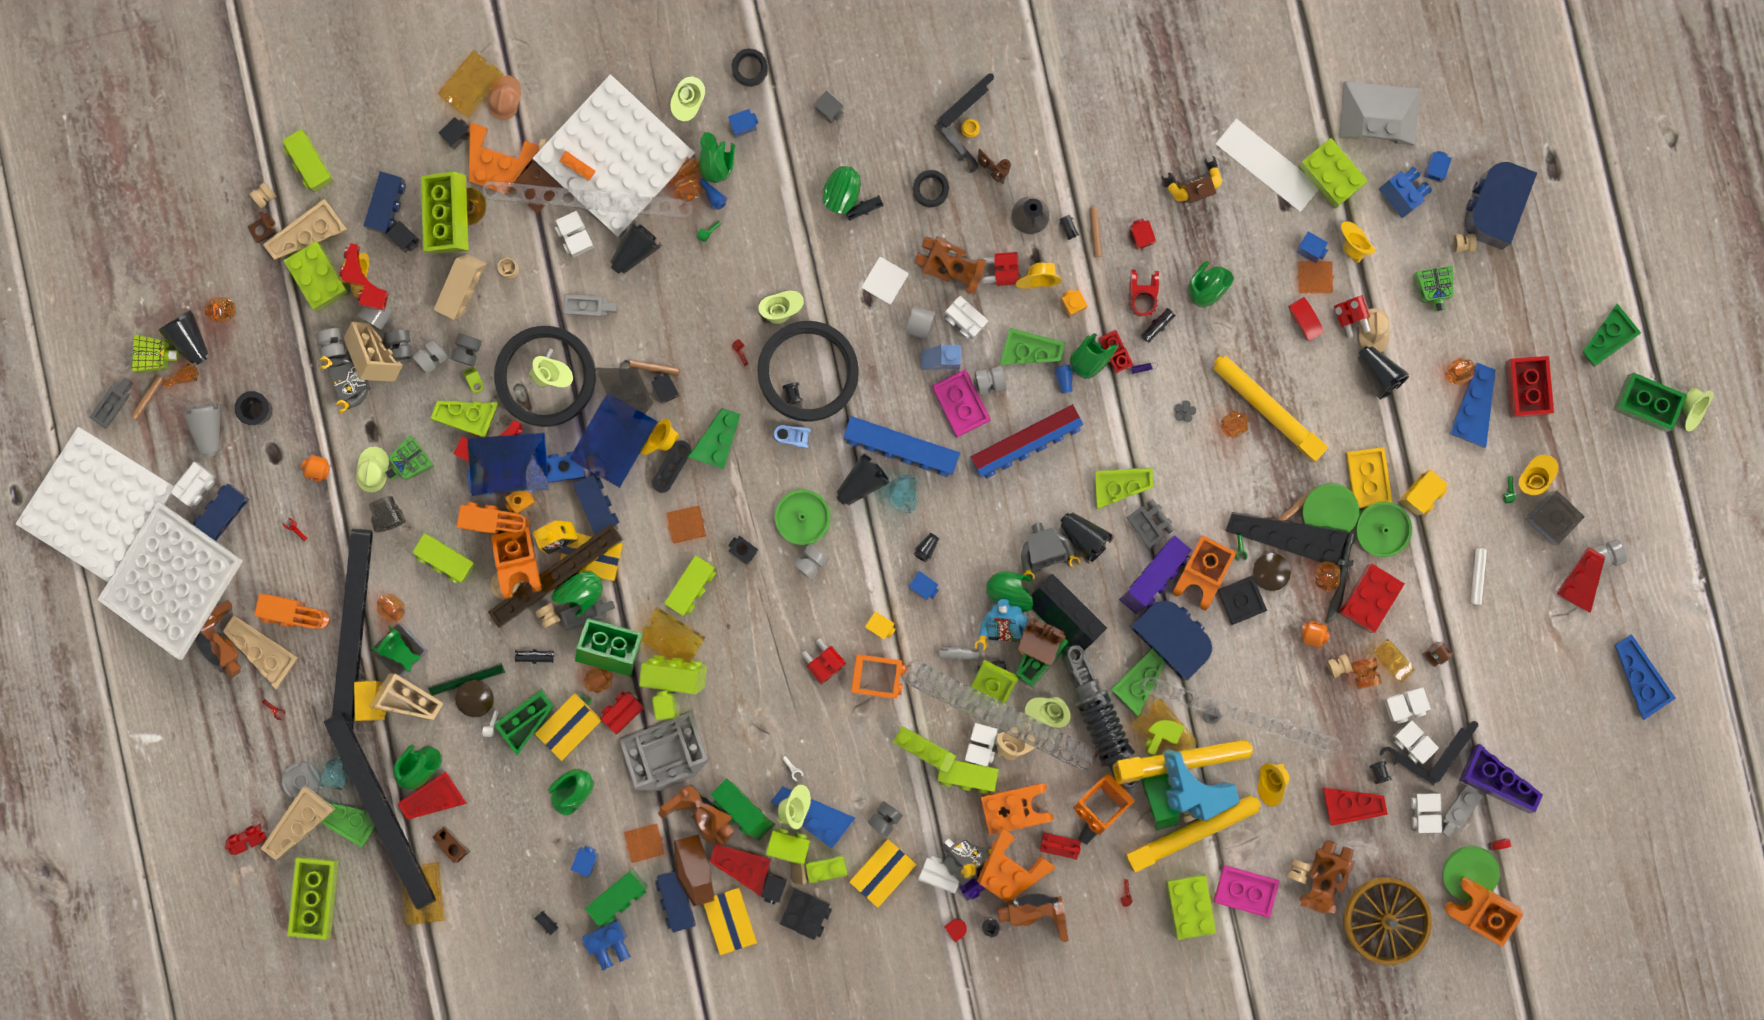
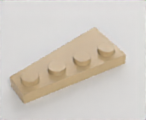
[263,199,348,261]
[223,615,299,690]
[261,786,336,860]

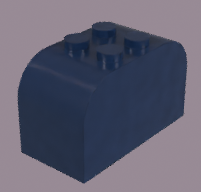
[1465,162,1537,250]
[1129,601,1212,681]

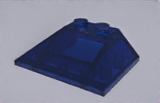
[569,393,658,488]
[468,433,549,496]

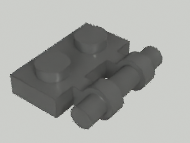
[1126,499,1175,549]

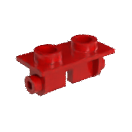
[225,823,267,855]
[1040,833,1081,860]

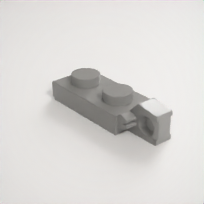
[563,295,618,317]
[1442,785,1483,837]

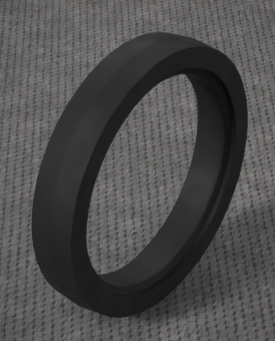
[757,321,859,422]
[494,326,596,427]

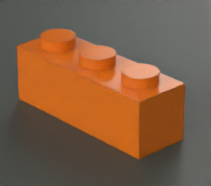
[559,151,596,182]

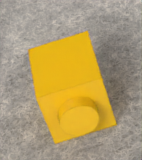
[865,611,896,639]

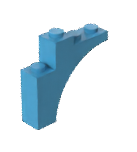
[1163,750,1240,821]

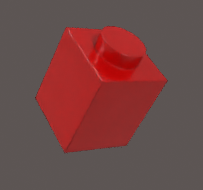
[1129,219,1156,250]

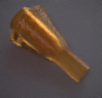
[669,157,700,186]
[163,363,199,388]

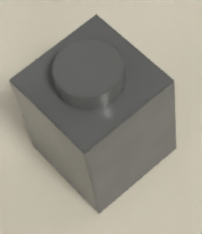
[814,91,844,123]

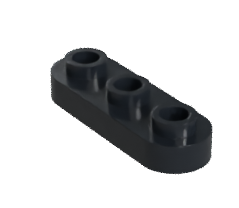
[652,440,691,493]

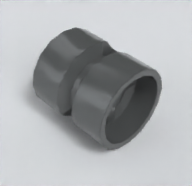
[384,330,413,361]
[450,333,482,367]
[867,801,903,837]

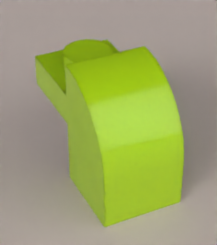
[1145,720,1184,756]

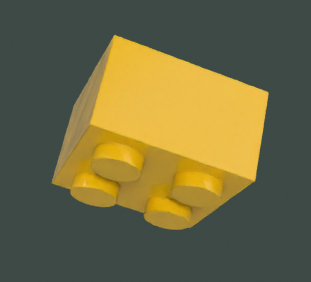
[1399,469,1449,516]

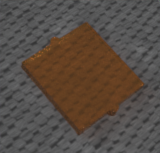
[1297,261,1334,293]
[667,505,706,544]
[624,823,665,863]

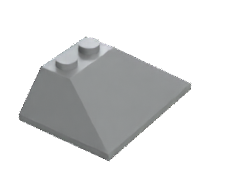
[1339,81,1420,146]
[620,712,709,791]

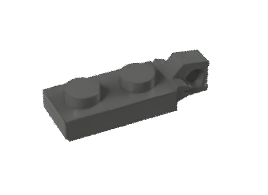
[89,378,133,429]
[560,599,615,630]

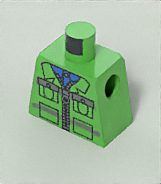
[1413,266,1453,312]
[385,436,435,480]

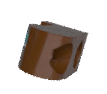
[1423,642,1453,667]
[433,826,471,863]

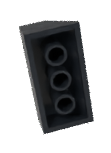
[1031,574,1107,651]

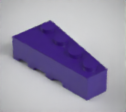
[1119,535,1192,614]
[1459,744,1543,814]

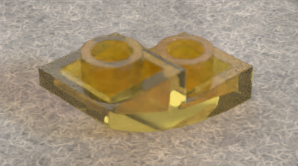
[1374,639,1415,683]

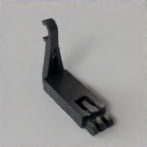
[934,73,994,173]
[1379,721,1478,786]

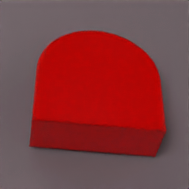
[1489,838,1512,850]
[944,919,967,943]

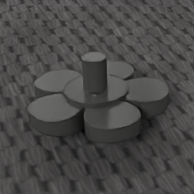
[1174,400,1196,422]

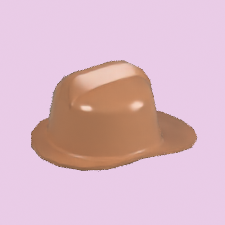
[488,75,521,120]

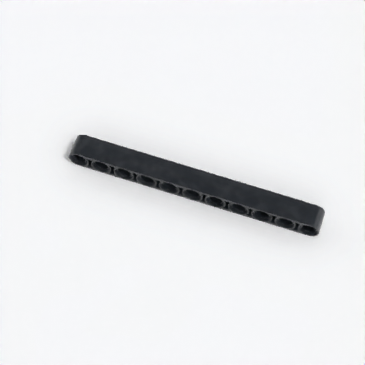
[332,528,373,729]
[324,712,436,910]

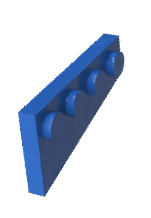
[1449,363,1496,448]
[1614,634,1676,720]
[771,786,855,849]

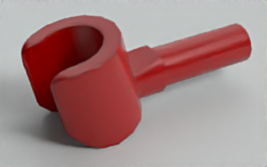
[283,518,307,541]

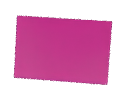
[931,369,991,437]
[1213,865,1280,918]

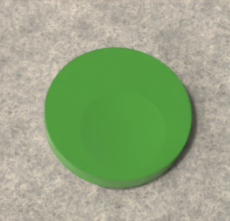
[1303,483,1359,533]
[775,490,831,545]
[1355,501,1412,557]
[1442,846,1500,901]

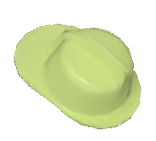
[670,76,705,121]
[759,290,804,324]
[528,356,573,388]
[1682,387,1714,431]
[356,447,389,492]
[1025,697,1071,728]
[778,785,811,829]

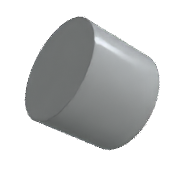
[906,306,935,340]
[357,307,393,330]

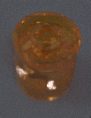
[1351,657,1382,689]

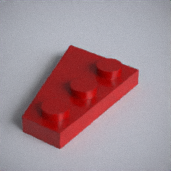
[1557,547,1605,613]
[397,771,468,820]
[1322,787,1388,826]
[710,843,771,897]

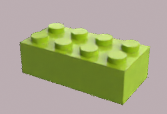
[421,171,469,255]
[287,856,339,940]

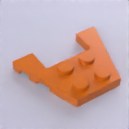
[469,122,539,195]
[977,826,1055,903]

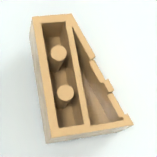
[434,254,487,320]
[344,322,403,382]
[369,674,443,720]

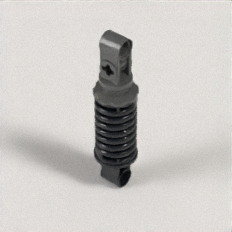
[1062,646,1139,789]

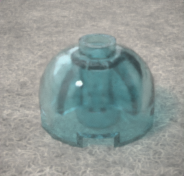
[886,475,919,514]

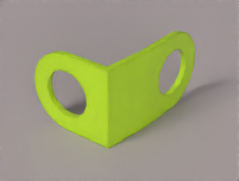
[463,367,484,393]

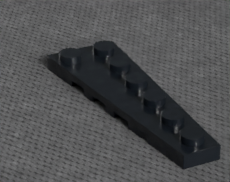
[1225,512,1348,567]

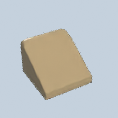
[791,863,807,884]

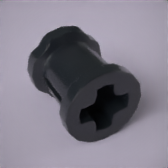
[782,382,803,405]
[1369,761,1392,784]
[982,918,1000,937]

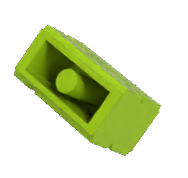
[806,855,848,883]

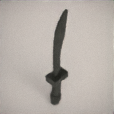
[1325,533,1355,624]

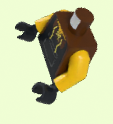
[1161,156,1222,203]

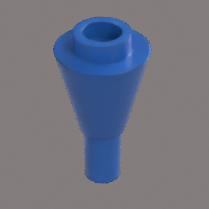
[699,178,727,210]

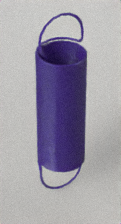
[1126,362,1158,374]

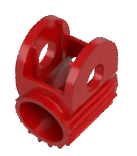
[1128,269,1159,317]

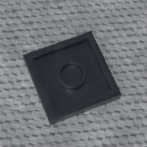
[1217,575,1267,625]

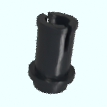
[1059,215,1079,240]
[534,910,559,936]

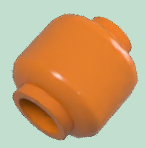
[301,455,331,482]
[1300,620,1330,648]

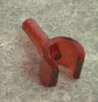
[732,339,748,366]
[262,699,286,720]
[1120,879,1132,907]

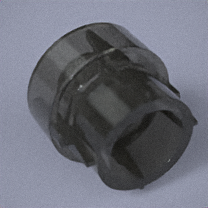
[369,496,406,533]

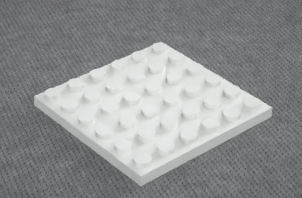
[533,74,695,237]
[16,427,174,582]
[98,502,243,660]

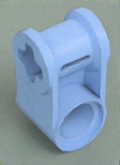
[774,425,812,448]

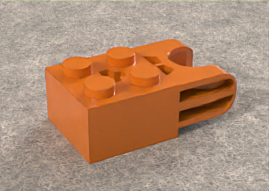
[457,502,530,535]
[491,527,542,599]
[1173,535,1237,611]
[254,593,330,629]
[980,783,1054,835]
[1444,877,1523,947]

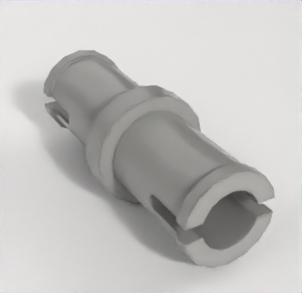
[940,646,979,661]

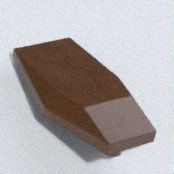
[674,834,714,906]

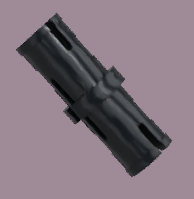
[846,195,884,221]
[1141,308,1176,343]
[515,649,554,664]

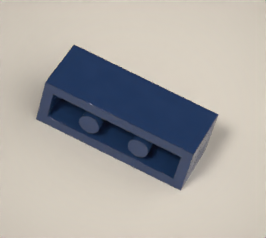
[363,171,406,234]
[573,475,620,535]
[193,484,250,541]
[655,870,696,933]

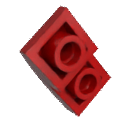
[1288,297,1325,341]
[1098,330,1133,373]

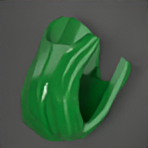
[699,132,735,183]
[822,166,861,214]
[1187,261,1234,308]
[1070,333,1118,379]
[551,571,603,616]
[986,571,1033,613]
[393,744,442,790]
[548,769,594,816]

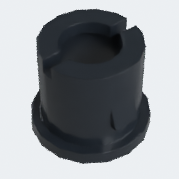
[235,391,272,426]

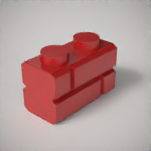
[600,691,645,735]

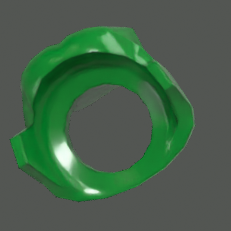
[371,625,421,672]

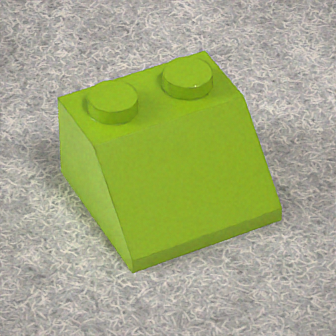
[766,828,811,865]

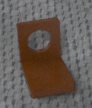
[248,211,277,243]

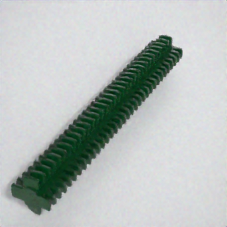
[428,663,505,696]

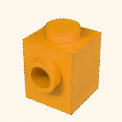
[1061,289,1088,318]
[505,485,537,514]

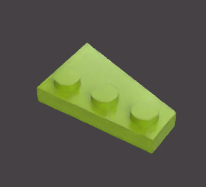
[430,401,499,439]
[1095,467,1154,509]

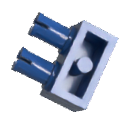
[1379,167,1432,218]
[582,919,631,971]

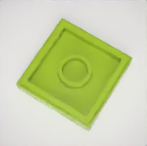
[968,660,1019,709]

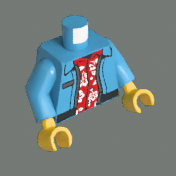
[975,599,1028,654]

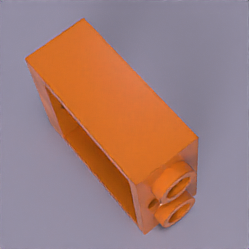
[851,654,906,699]
[1072,773,1135,836]

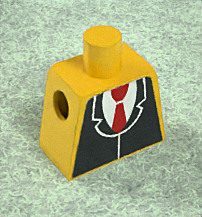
[533,520,579,555]

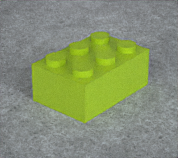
[1299,138,1368,209]
[284,241,350,312]
[639,655,707,694]
[1165,874,1216,940]

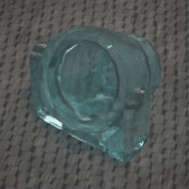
[318,756,348,790]

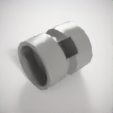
[316,328,346,358]
[413,339,449,374]
[975,366,1006,396]
[1592,539,1627,571]
[793,543,829,579]

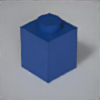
[728,109,759,138]
[1423,151,1452,183]
[1297,231,1328,263]
[908,571,939,600]
[570,845,599,877]

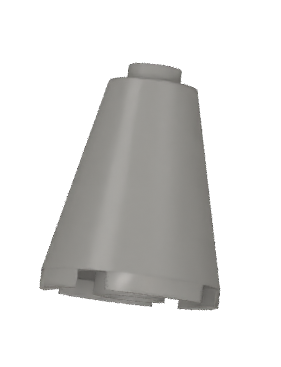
[182,403,221,457]

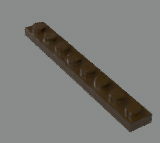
[488,524,624,628]

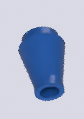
[1054,364,1073,393]

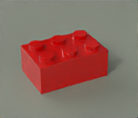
[1505,356,1554,418]
[1338,563,1405,633]

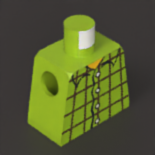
[132,335,179,373]

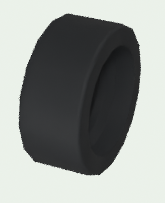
[732,48,768,87]
[913,170,949,208]

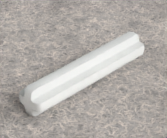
[1470,548,1487,605]

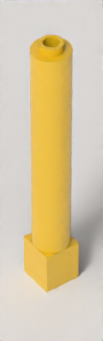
[1212,355,1329,463]
[1112,739,1253,784]
[1125,795,1261,872]

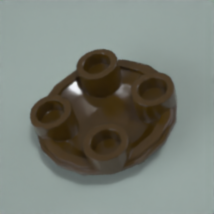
[1253,553,1291,591]
[455,679,494,717]

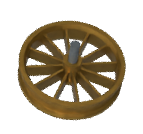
[1343,877,1432,965]

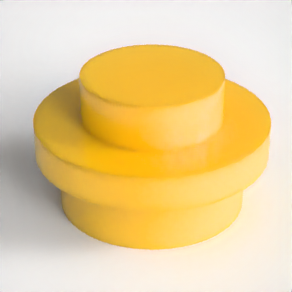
[961,119,980,138]

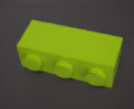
[282,129,334,192]
[412,533,476,584]
[664,555,717,616]
[653,691,679,720]
[893,726,956,773]
[937,760,999,794]

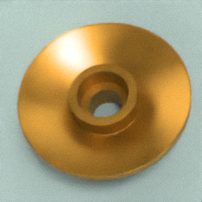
[466,187,486,226]

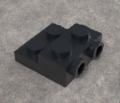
[780,888,832,940]

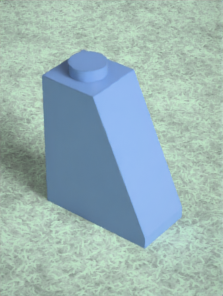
[921,345,961,370]

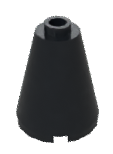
[1011,196,1050,235]
[610,220,662,274]
[158,310,208,365]
[1358,346,1409,400]
[837,454,890,506]
[1060,512,1114,564]

